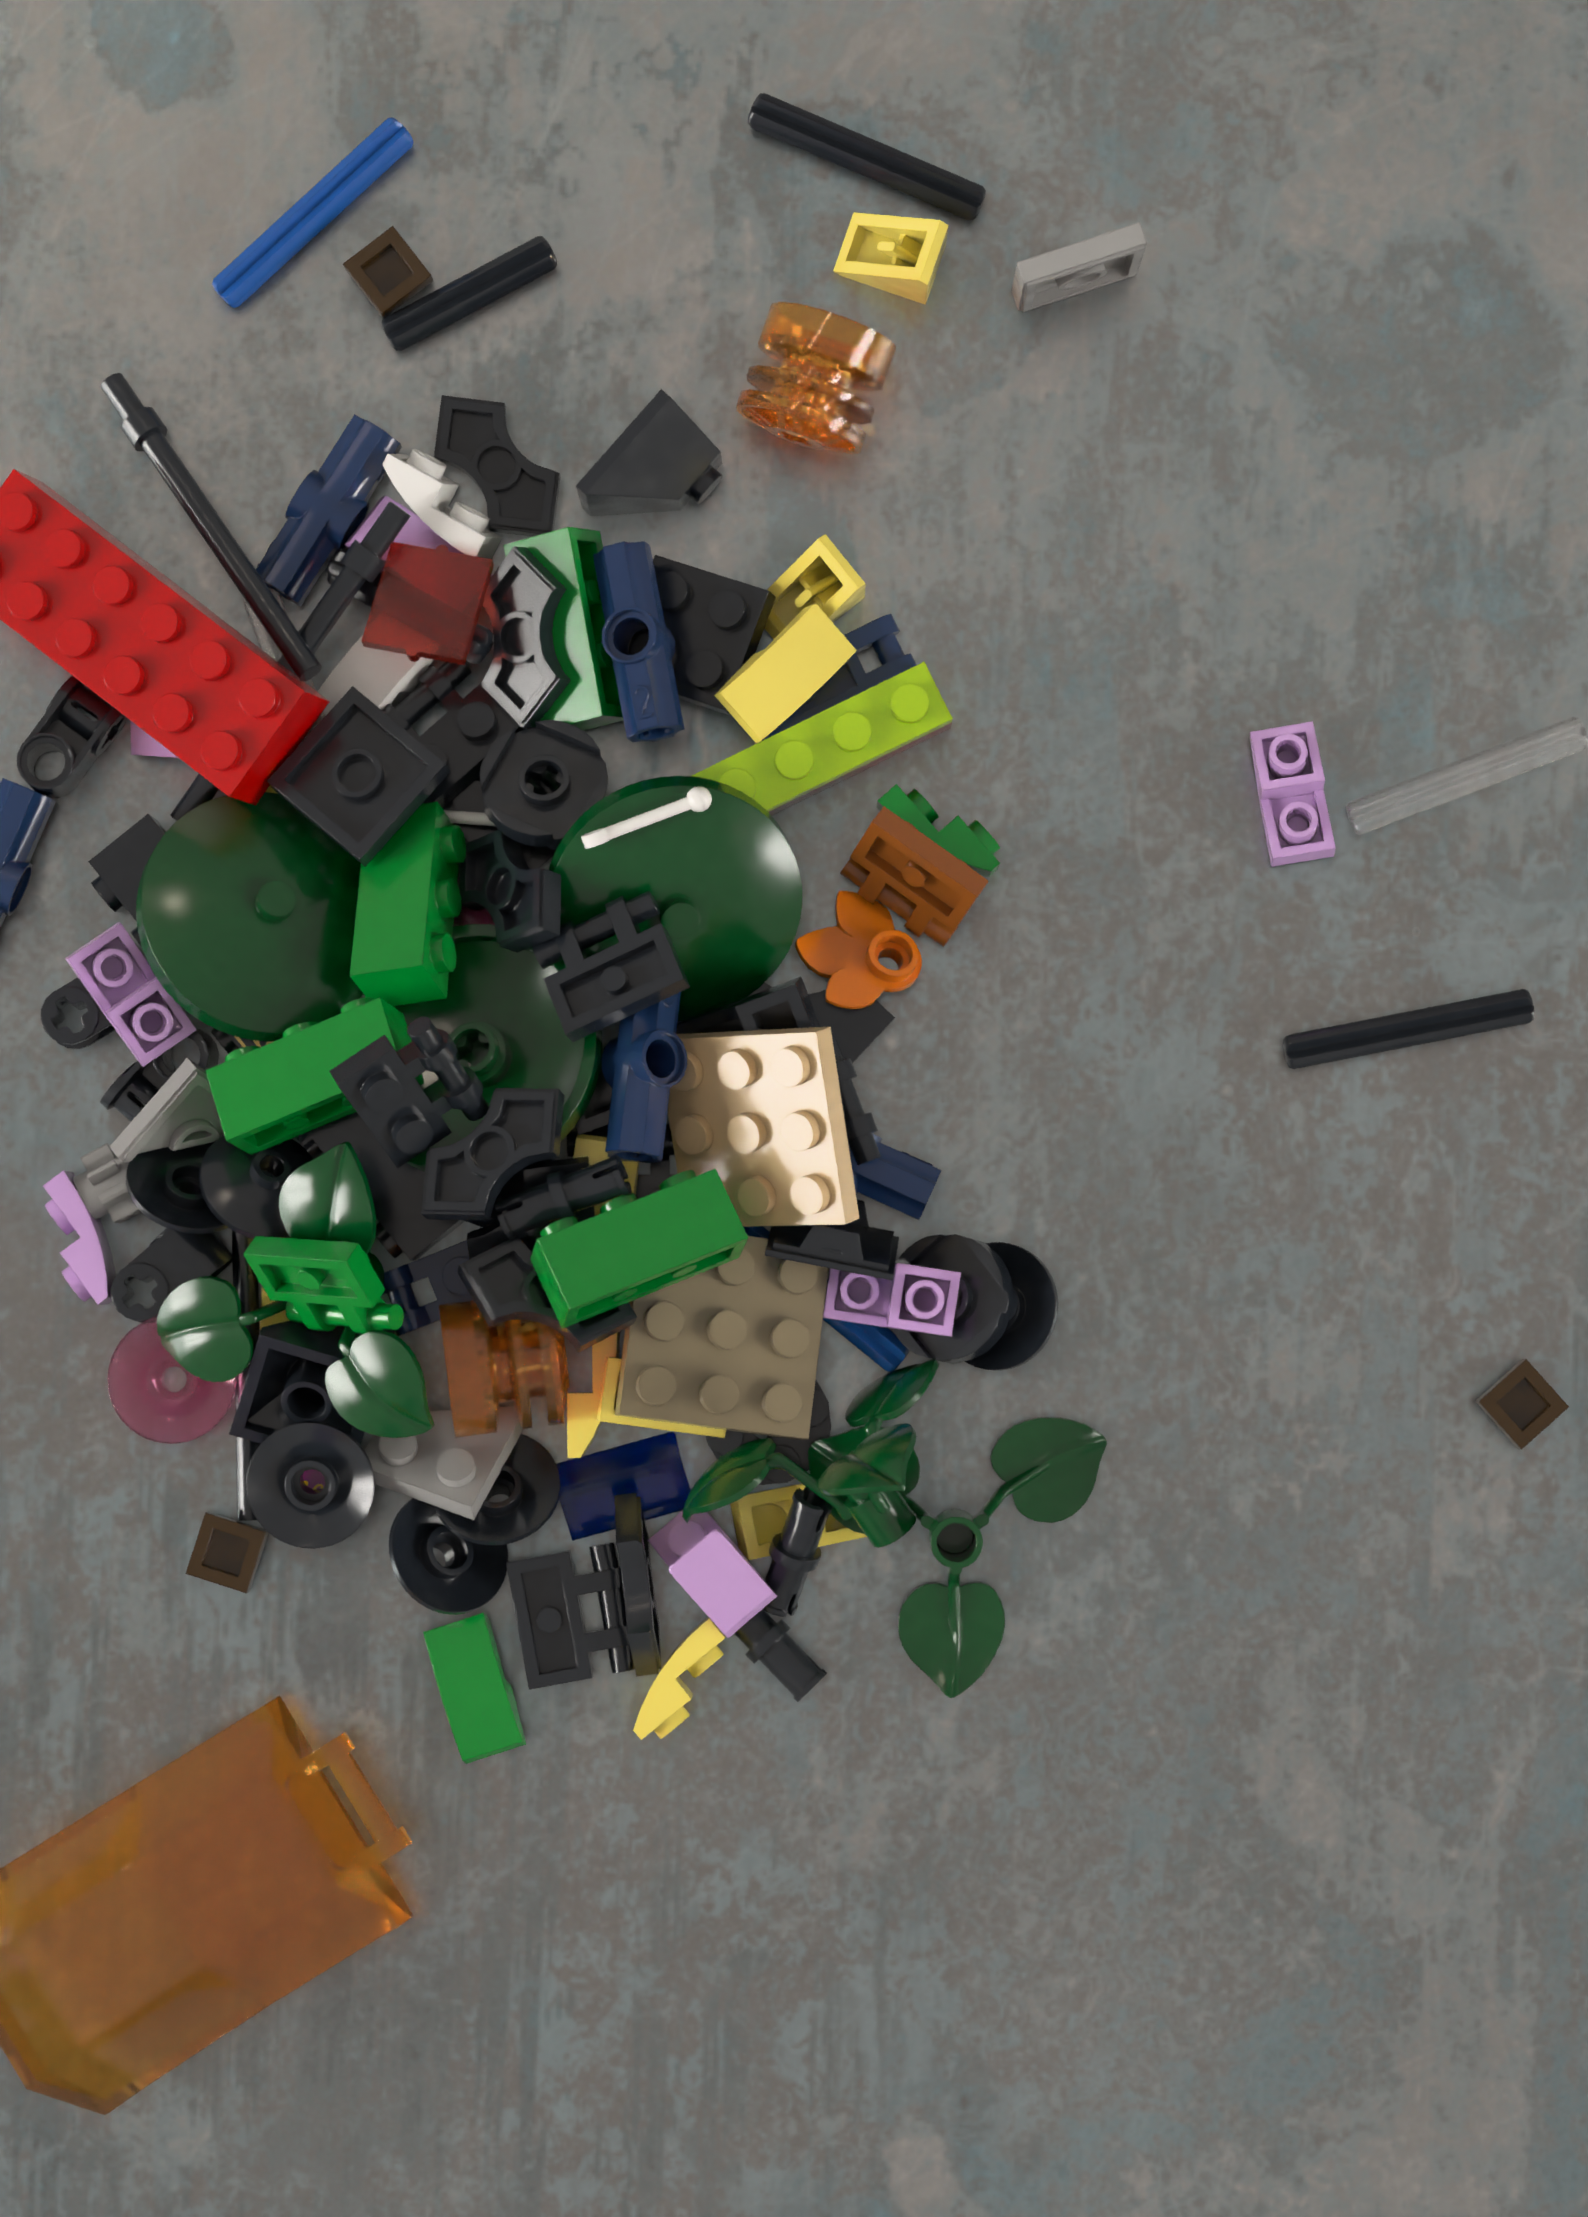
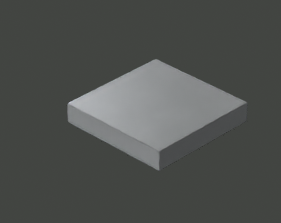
[1011,222,1147,313]

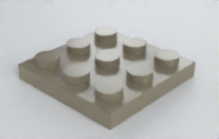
[615,1236,829,1440]

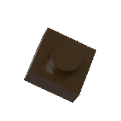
[343,226,433,319]
[1475,1359,1569,1450]
[185,1511,269,1593]

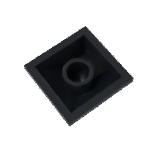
[576,389,723,516]
[229,1321,395,1445]

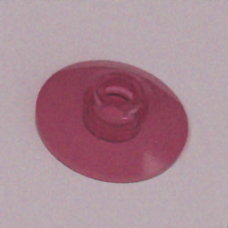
[107,1317,236,1444]

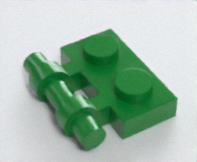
[243,1236,404,1334]

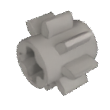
[73,1143,141,1224]

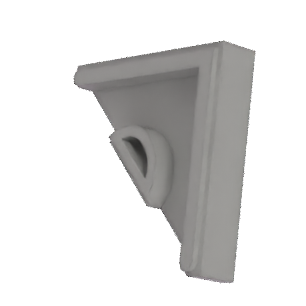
[110,1057,224,1162]

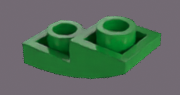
[877,784,1000,877]
[423,1613,526,1764]

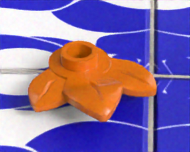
[795,890,922,1009]

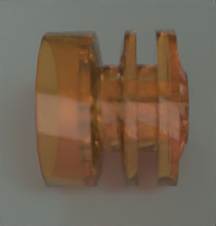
[736,302,896,454]
[438,1300,570,1438]

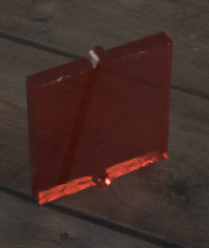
[361,542,494,665]

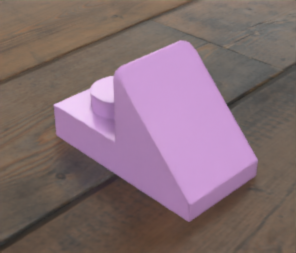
[648,1510,777,1638]

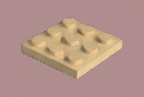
[668,1027,859,1227]

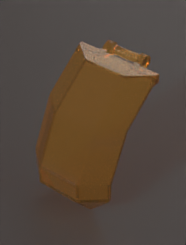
[0,1696,414,2115]

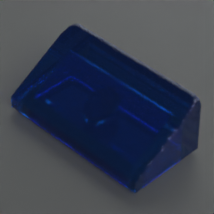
[556,1432,691,1541]

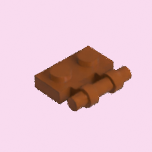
[840,806,989,947]

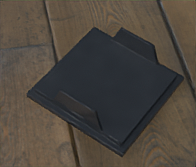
[765,1199,899,1281]

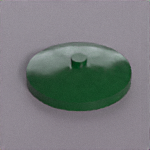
[549,776,802,1021]
[136,792,363,1042]
[361,924,603,1172]

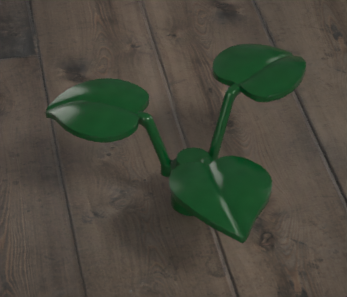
[157,1142,435,1438]
[682,1359,939,1548]
[808,1417,1107,1698]

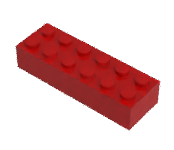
[0,469,330,805]

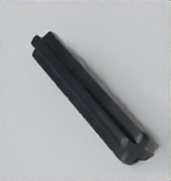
[748,93,986,221]
[1283,989,1534,1069]

